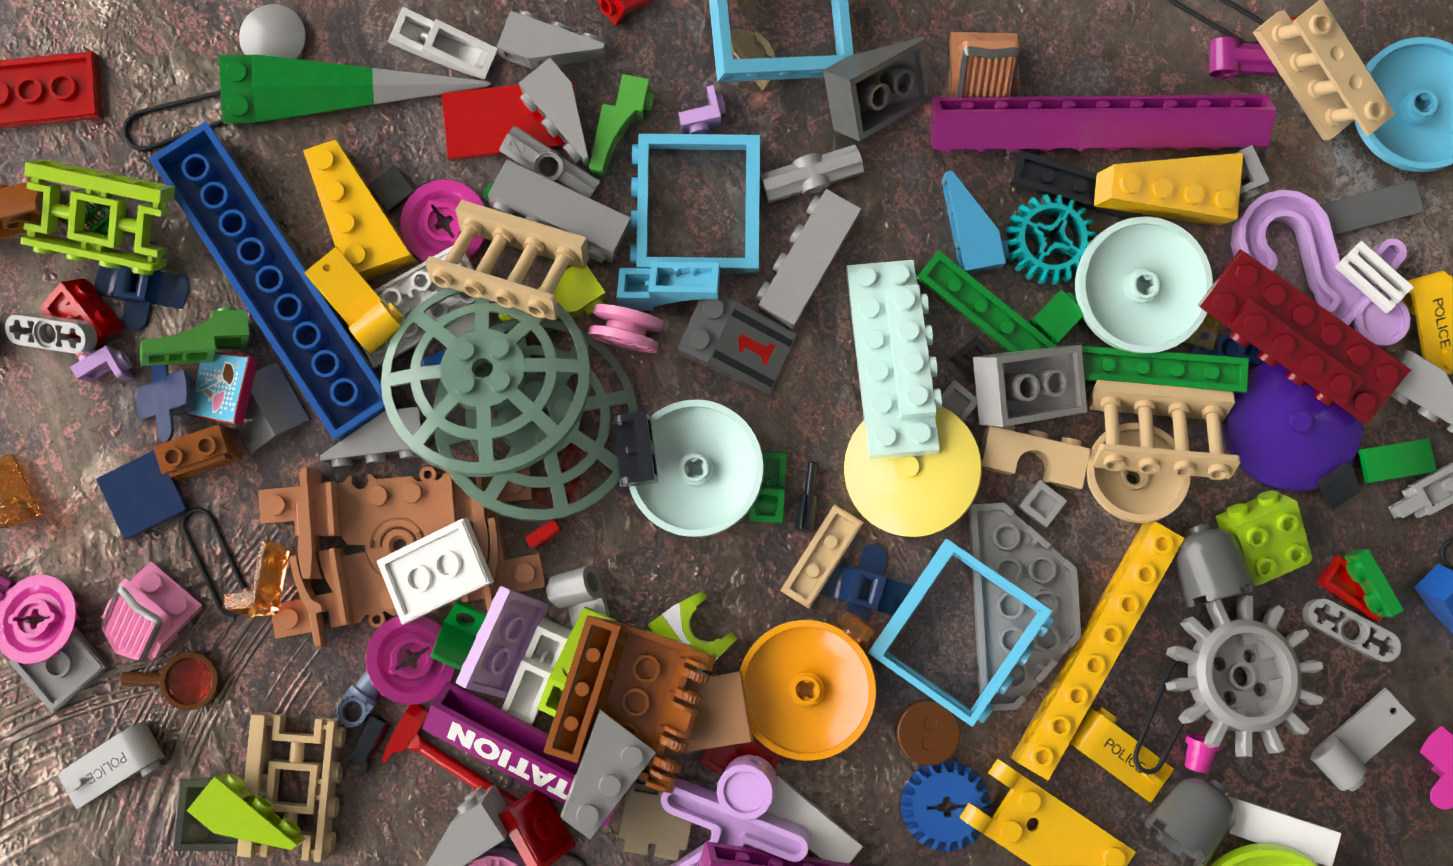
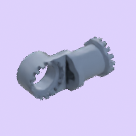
[336,671,379,727]

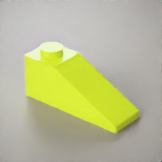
[498,264,608,323]

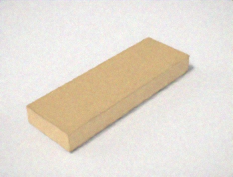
[780,504,864,609]

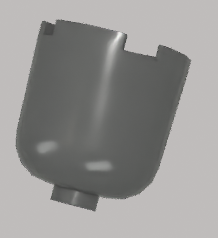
[1174,523,1256,609]
[1145,778,1236,866]

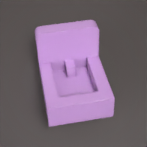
[678,85,726,134]
[70,346,134,382]

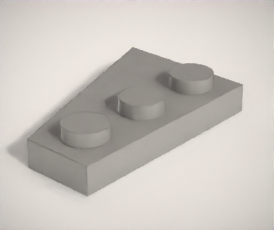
[561,708,656,839]

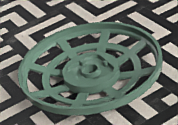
[381,283,591,477]
[433,319,638,521]

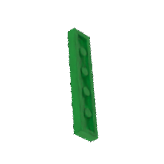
[916,250,1058,352]
[1082,346,1249,394]

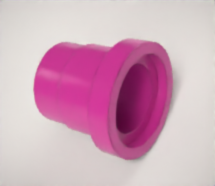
[1184,733,1222,773]

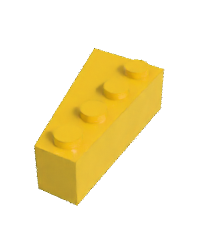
[303,139,418,280]
[1094,153,1243,227]

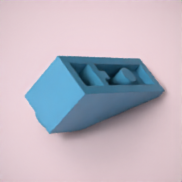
[941,171,1009,275]

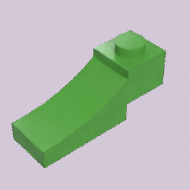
[589,74,655,179]
[140,307,250,366]

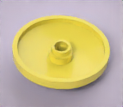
[844,407,982,537]

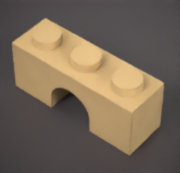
[980,425,1091,491]

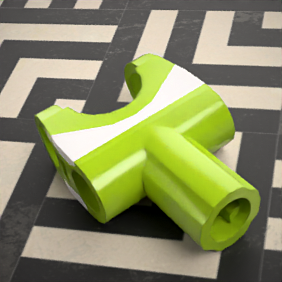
[648,590,738,680]

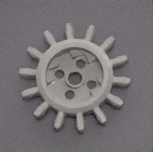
[1165,595,1323,758]

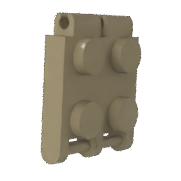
[618,778,699,861]

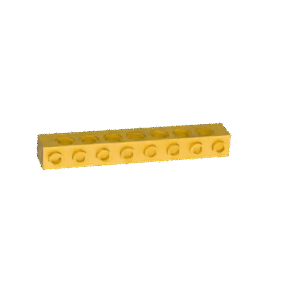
[1010,521,1184,780]

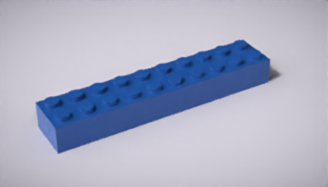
[149,121,400,442]

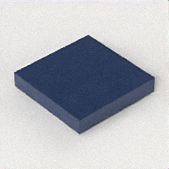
[96,450,189,540]

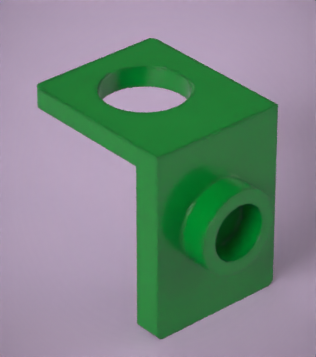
[430,600,487,671]

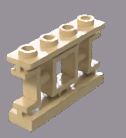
[237,712,346,862]

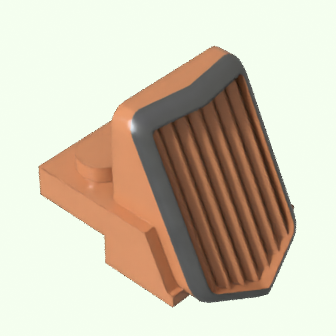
[948,32,1020,97]

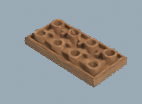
[664,671,753,756]

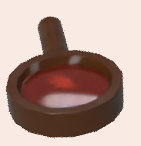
[121,651,222,711]

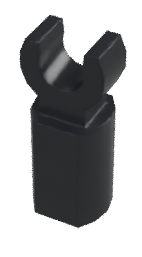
[341,714,391,777]

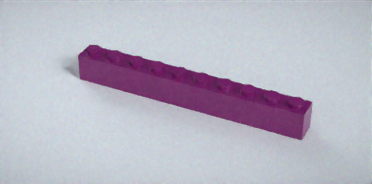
[929,95,1277,152]

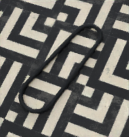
[122,90,223,151]
[1133,659,1196,775]

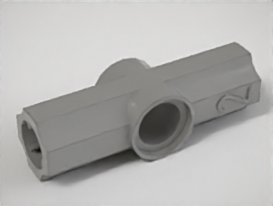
[499,125,600,198]
[760,145,864,203]

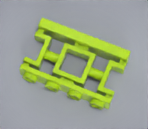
[21,159,175,275]

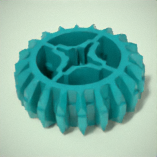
[1005,194,1097,285]

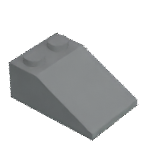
[973,345,1087,427]
[426,784,509,866]

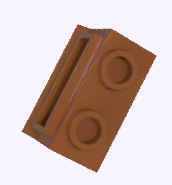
[153,424,242,481]

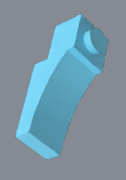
[616,261,720,311]

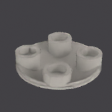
[239,4,306,60]

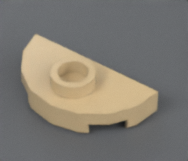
[730,30,775,90]

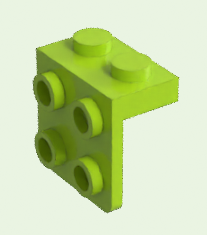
[1215,490,1312,586]

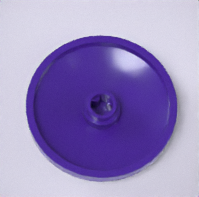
[1223,362,1363,492]

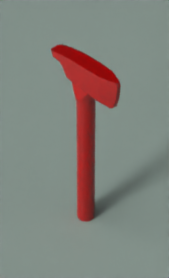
[382,704,518,806]

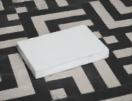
[377,518,494,624]

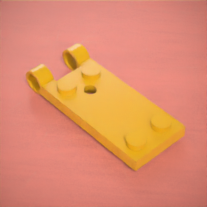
[960,758,1136,866]

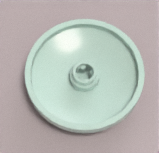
[1075,217,1213,353]
[629,400,764,537]

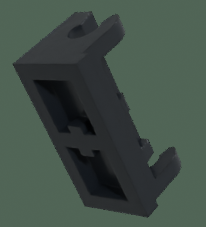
[612,411,659,488]

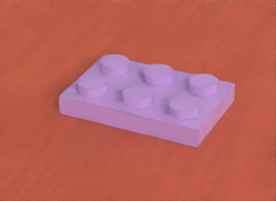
[456,586,550,699]

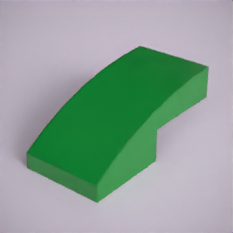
[1358,438,1436,483]
[749,450,787,523]

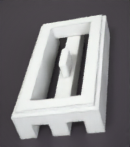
[1335,241,1414,314]

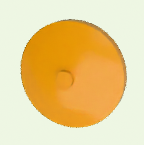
[740,620,877,761]

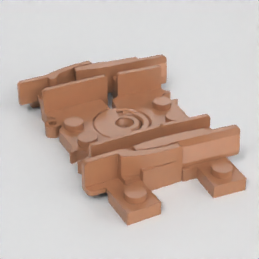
[258,451,547,648]

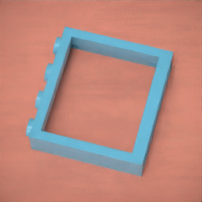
[709,0,854,82]
[630,133,760,275]
[868,538,1054,727]

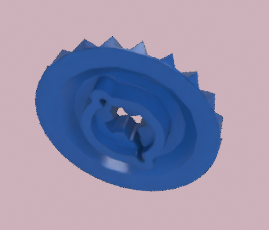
[901,760,992,852]

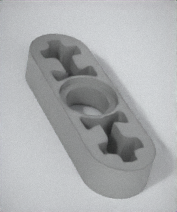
[5,313,97,354]
[1302,598,1401,662]

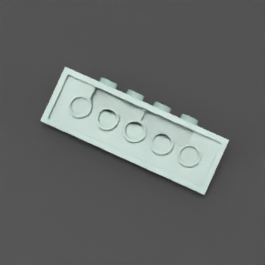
[846,260,942,460]

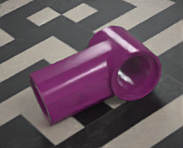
[1209,37,1277,79]

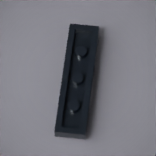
[1009,150,1142,220]

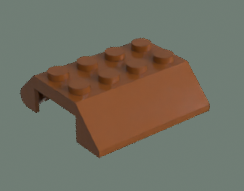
[543,615,716,793]

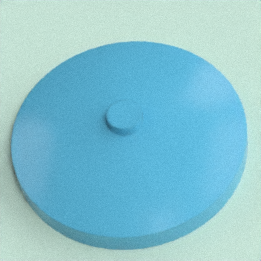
[1354,37,1453,172]

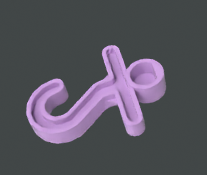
[1230,189,1410,349]
[661,755,812,866]

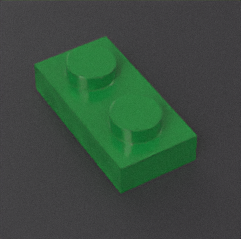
[1344,549,1404,617]

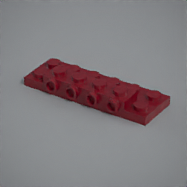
[1197,249,1411,425]

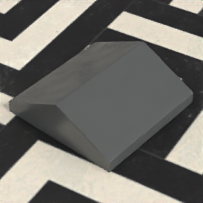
[234,362,311,454]
[172,777,244,851]

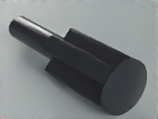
[794,461,818,532]

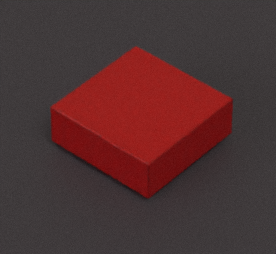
[525,519,563,549]

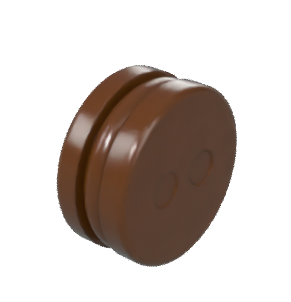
[894,699,961,766]

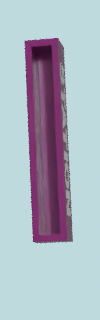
[423,681,620,826]

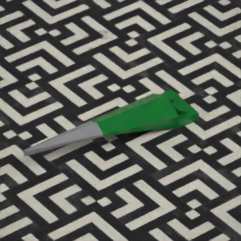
[218,54,491,124]

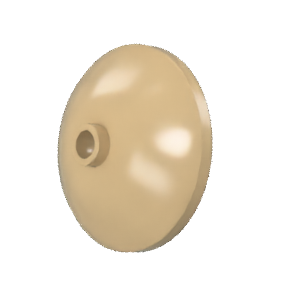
[1086,423,1190,523]

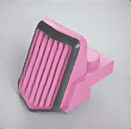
[101,561,203,662]

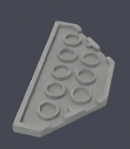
[969,503,1081,711]

